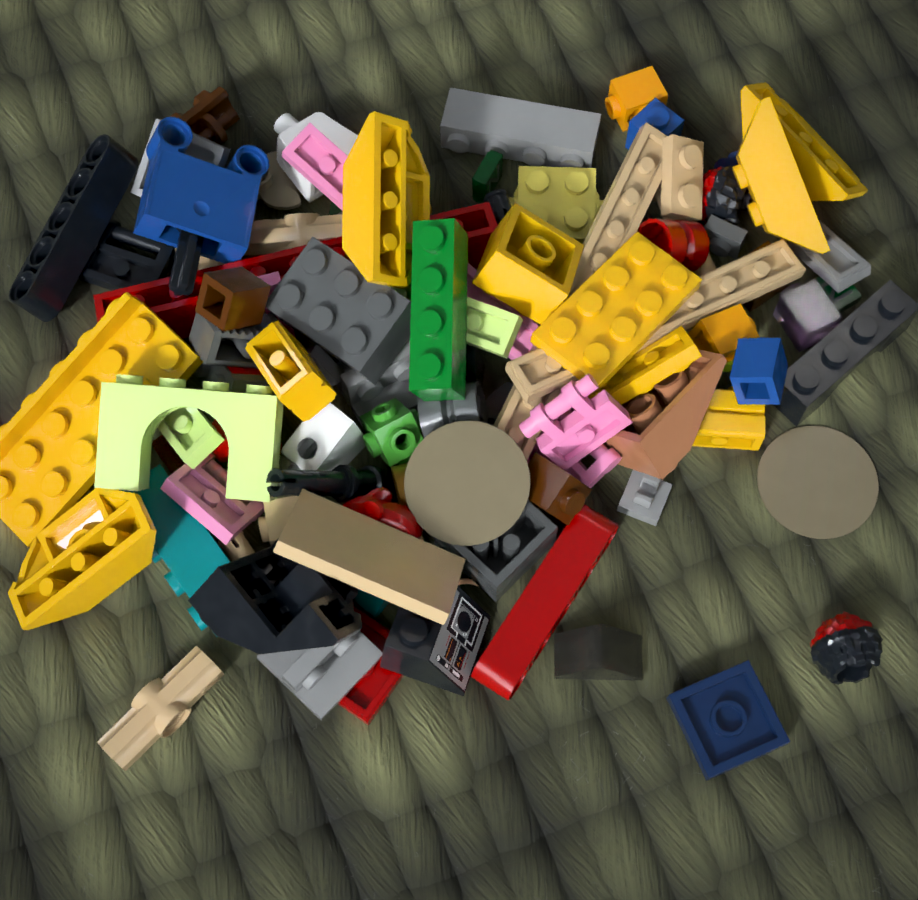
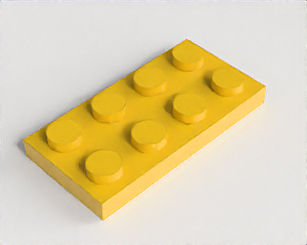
[530,232,703,393]

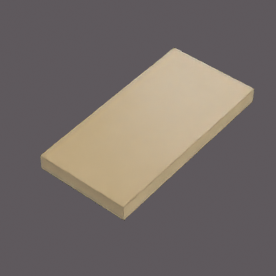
[273,489,466,625]

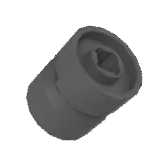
[418,381,489,438]

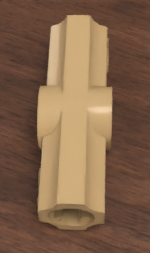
[245,213,342,257]
[97,646,224,771]

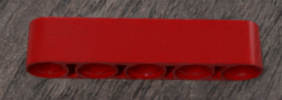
[471,504,619,701]

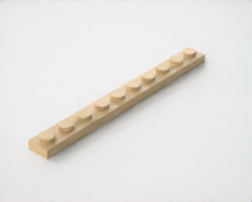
[493,122,667,460]

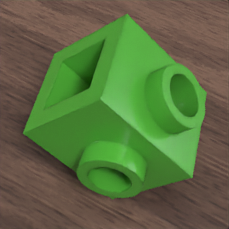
[359,398,423,467]

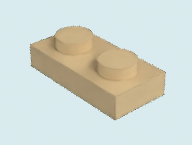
[661,134,704,221]

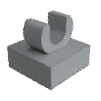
[617,470,673,526]

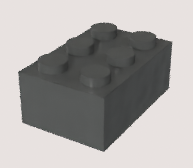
[266,237,411,385]

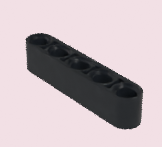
[9,134,139,322]

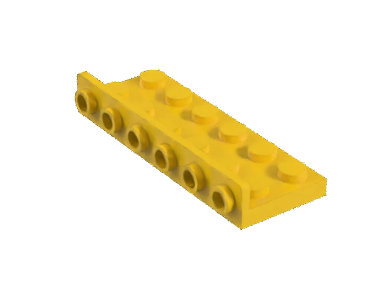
[0,292,203,547]

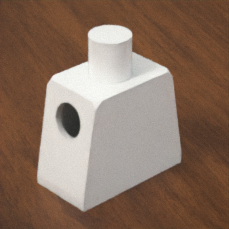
[274,112,358,203]
[278,403,366,486]

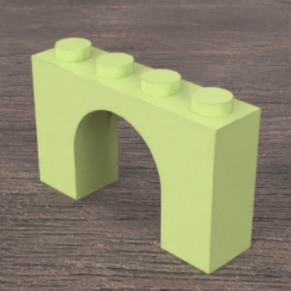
[94,374,284,502]

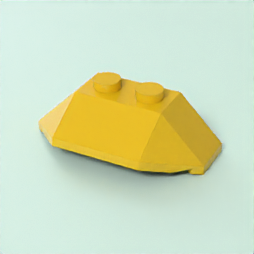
[741,82,868,201]
[732,96,830,254]
[342,111,430,289]
[8,488,157,630]

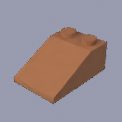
[603,349,727,480]

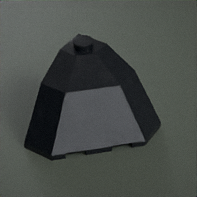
[188,538,362,654]

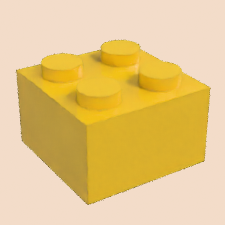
[472,203,584,325]

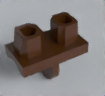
[170,86,240,145]

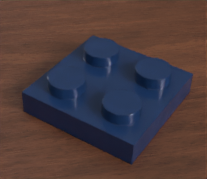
[666,660,790,781]

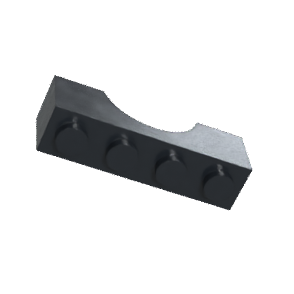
[774,279,918,427]

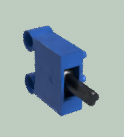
[133,117,269,296]

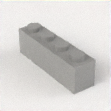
[440,88,601,168]

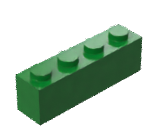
[409,218,468,401]

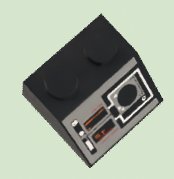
[380,586,491,696]

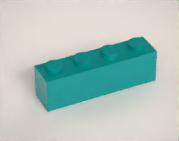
[119,464,230,637]

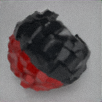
[702,166,751,225]
[810,612,883,685]

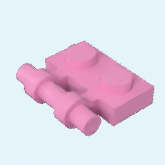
[519,373,633,470]

